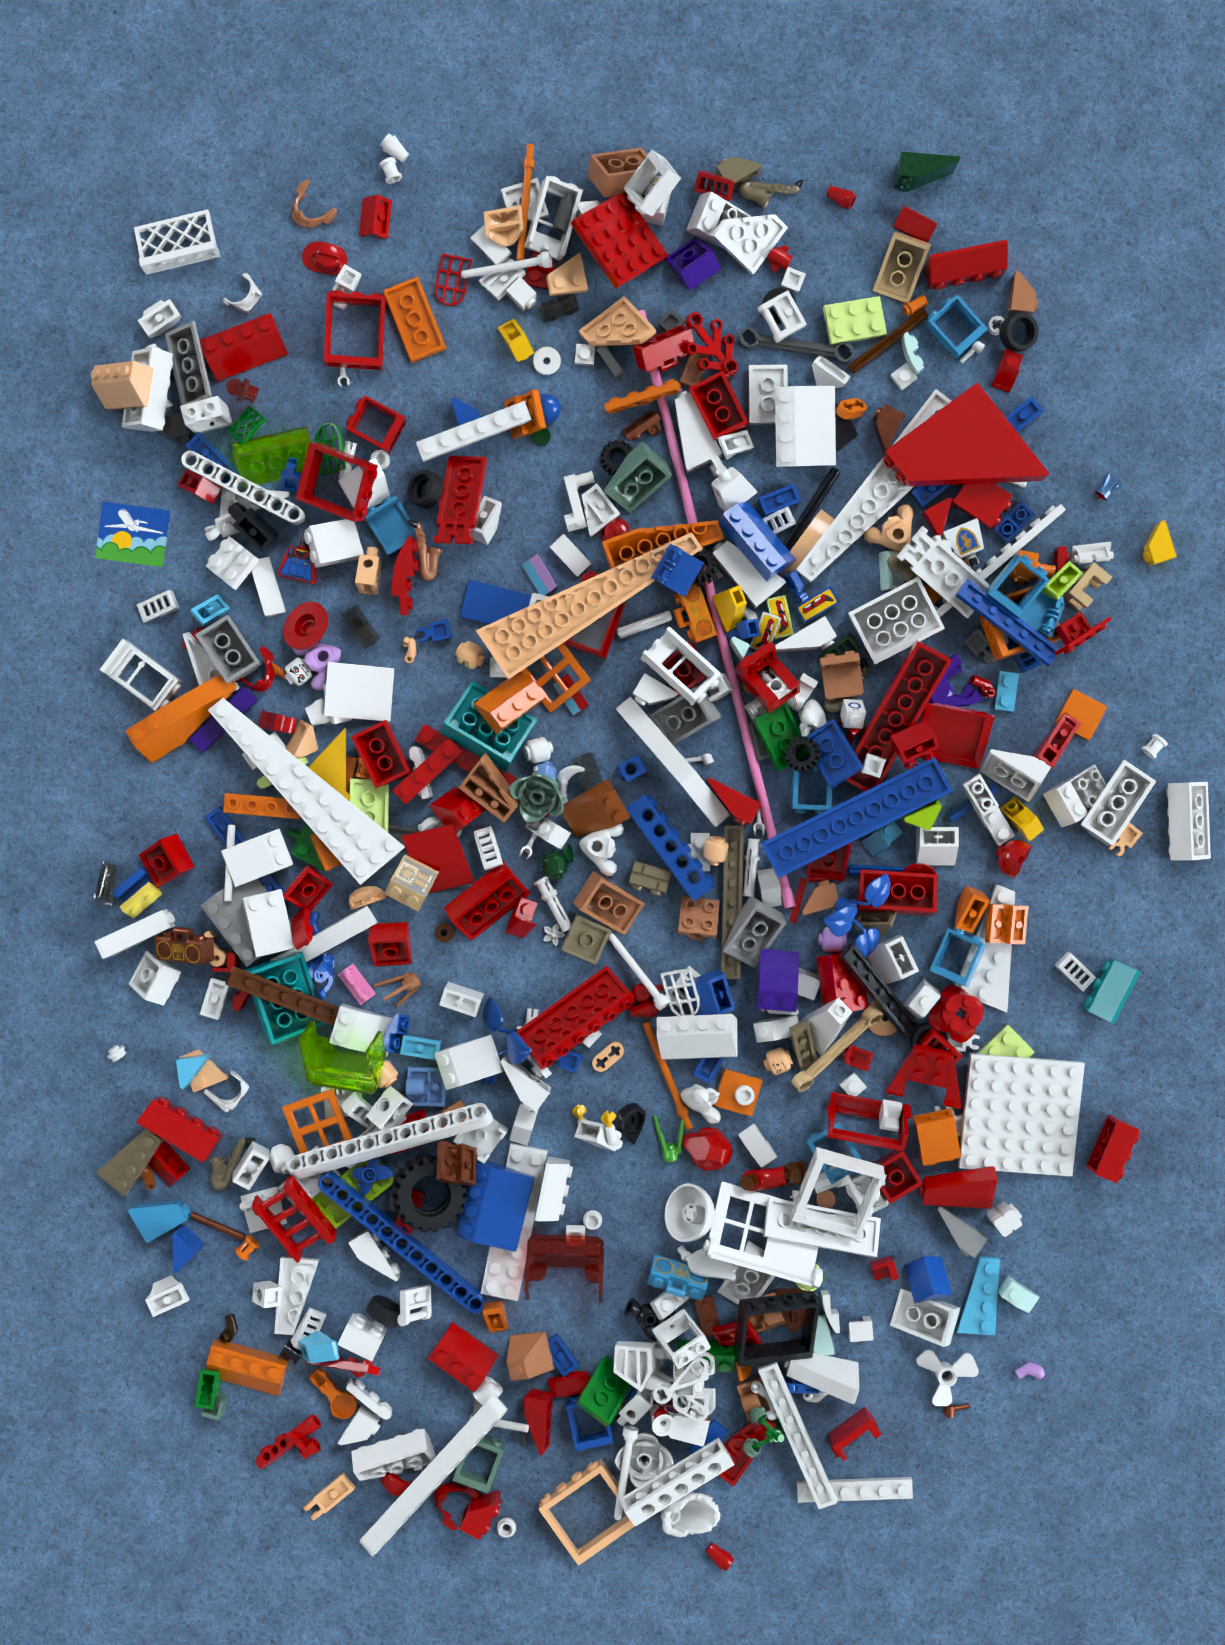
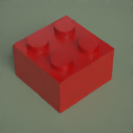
[873,1150,923,1204]

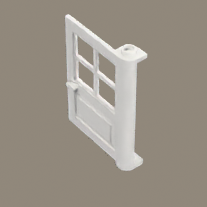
[703,1182,823,1288]

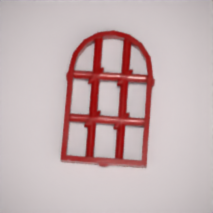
[435,253,472,306]

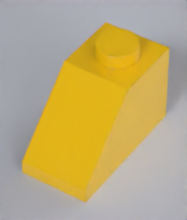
[497,318,534,362]
[1143,520,1177,566]

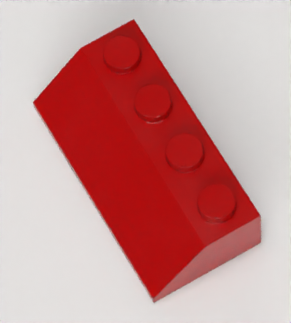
[924,239,1008,290]
[199,313,288,382]
[444,860,531,941]
[856,869,938,916]
[136,1097,223,1163]

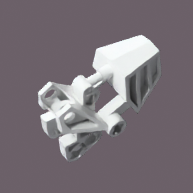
[613,1341,716,1422]

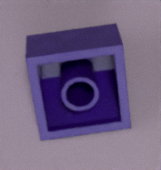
[665,236,721,291]

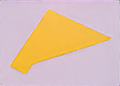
[308,728,351,801]

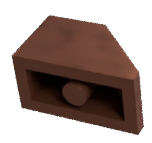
[873,404,905,452]

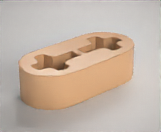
[592,1041,624,1072]

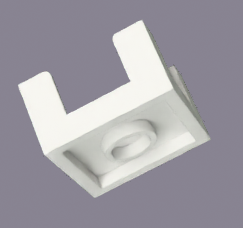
[453,1113,508,1163]

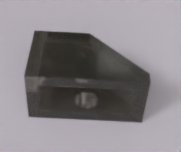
[155,412,194,444]
[342,604,380,649]

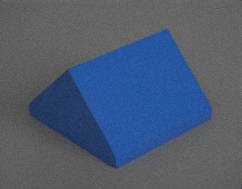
[172,1225,205,1273]
[904,1256,952,1304]

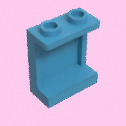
[365,496,417,558]

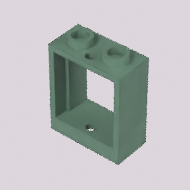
[452,1436,505,1494]

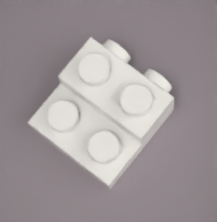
[206,536,259,590]

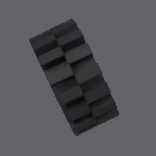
[600,439,633,475]
[692,549,717,587]
[784,736,822,773]

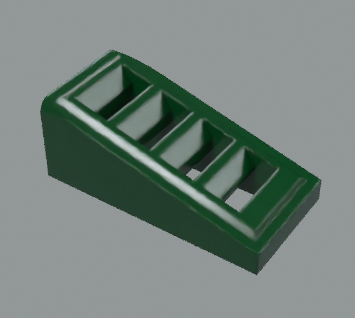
[818,633,861,659]

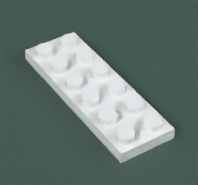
[763,1197,881,1258]

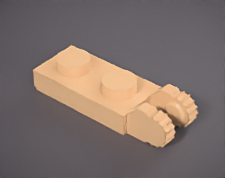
[303,1472,355,1521]

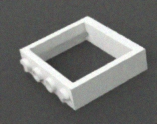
[791,1147,887,1239]

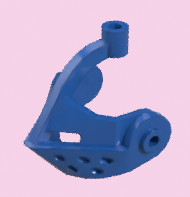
[306,953,335,999]

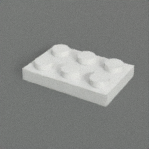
[748,365,788,425]

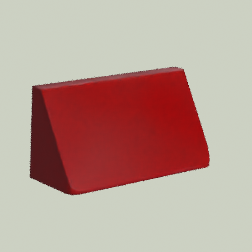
[893,206,938,243]

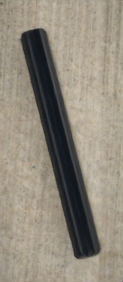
[783,467,840,551]

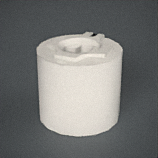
[473,1376,503,1405]

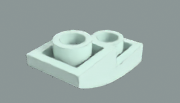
[901,332,924,375]
[814,1314,835,1356]

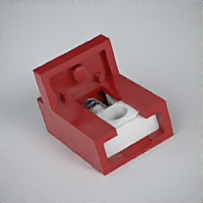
[736,642,800,713]

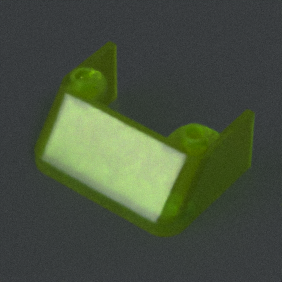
[298,1020,386,1094]

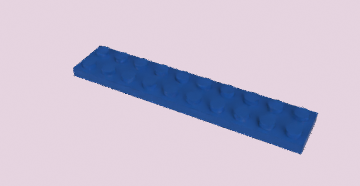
[760,757,953,879]

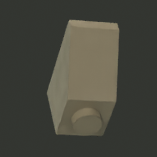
[716,156,762,191]

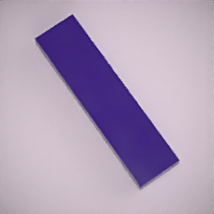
[189,686,259,753]

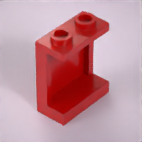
[950,483,1013,530]
[828,1407,882,1461]

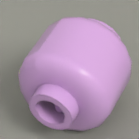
[818,927,847,953]

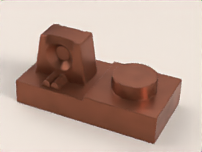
[621,410,661,441]

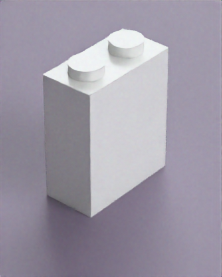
[304,519,364,568]

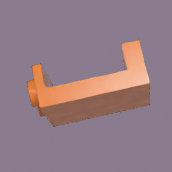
[912,1108,961,1166]

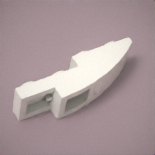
[963,774,1015,846]

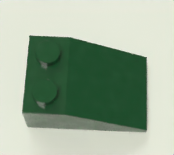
[894,152,960,192]

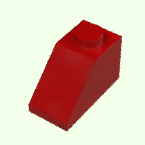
[178,469,221,504]

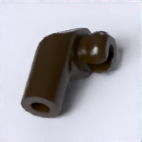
[219,1313,238,1343]

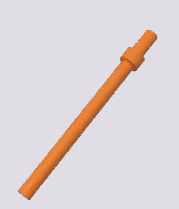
[516,143,535,261]
[642,1021,693,1130]

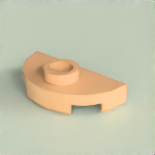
[348,886,386,910]

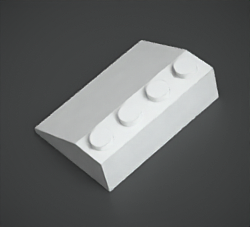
[775,386,836,467]
[848,576,945,664]

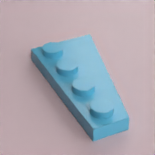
[956,1256,1000,1335]

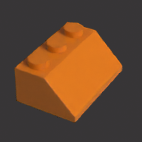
[473,673,546,734]

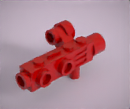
[255,1414,321,1469]

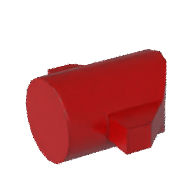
[768,245,793,273]

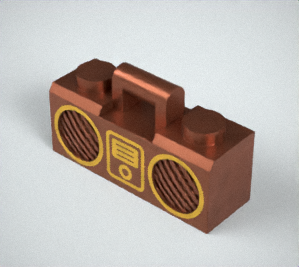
[155,926,214,965]

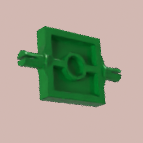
[286,824,326,872]

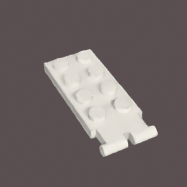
[896,526,990,618]

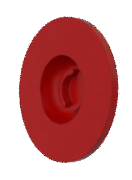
[283,601,328,650]

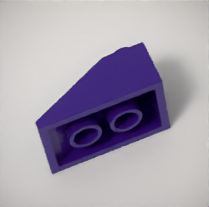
[756,949,799,1012]

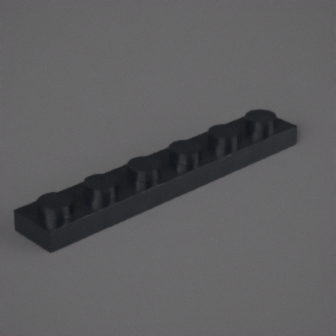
[839,944,919,1039]

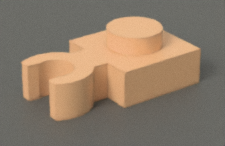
[1108,822,1143,856]

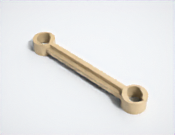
[791,1005,884,1092]

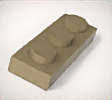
[789,1020,817,1070]

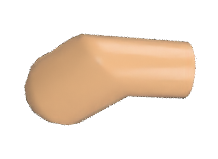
[402,637,417,663]

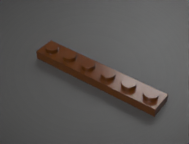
[225,966,340,1026]

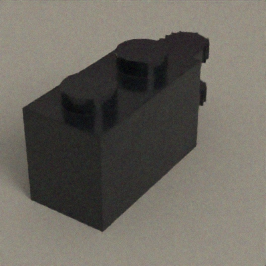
[228,502,279,552]

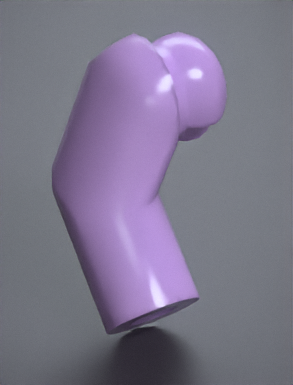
[1015,1362,1045,1379]

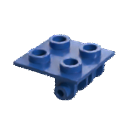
[651,543,704,597]

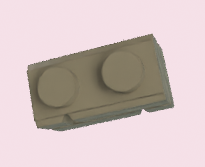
[629,861,672,896]

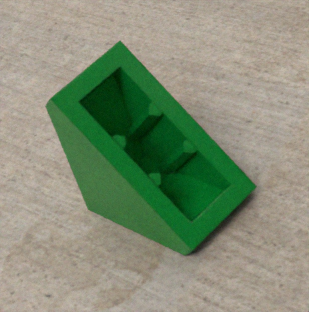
[195,1368,221,1410]

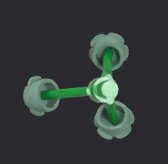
[743,1407,785,1458]

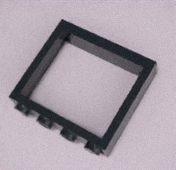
[733,1291,820,1367]

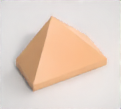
[286,720,318,759]

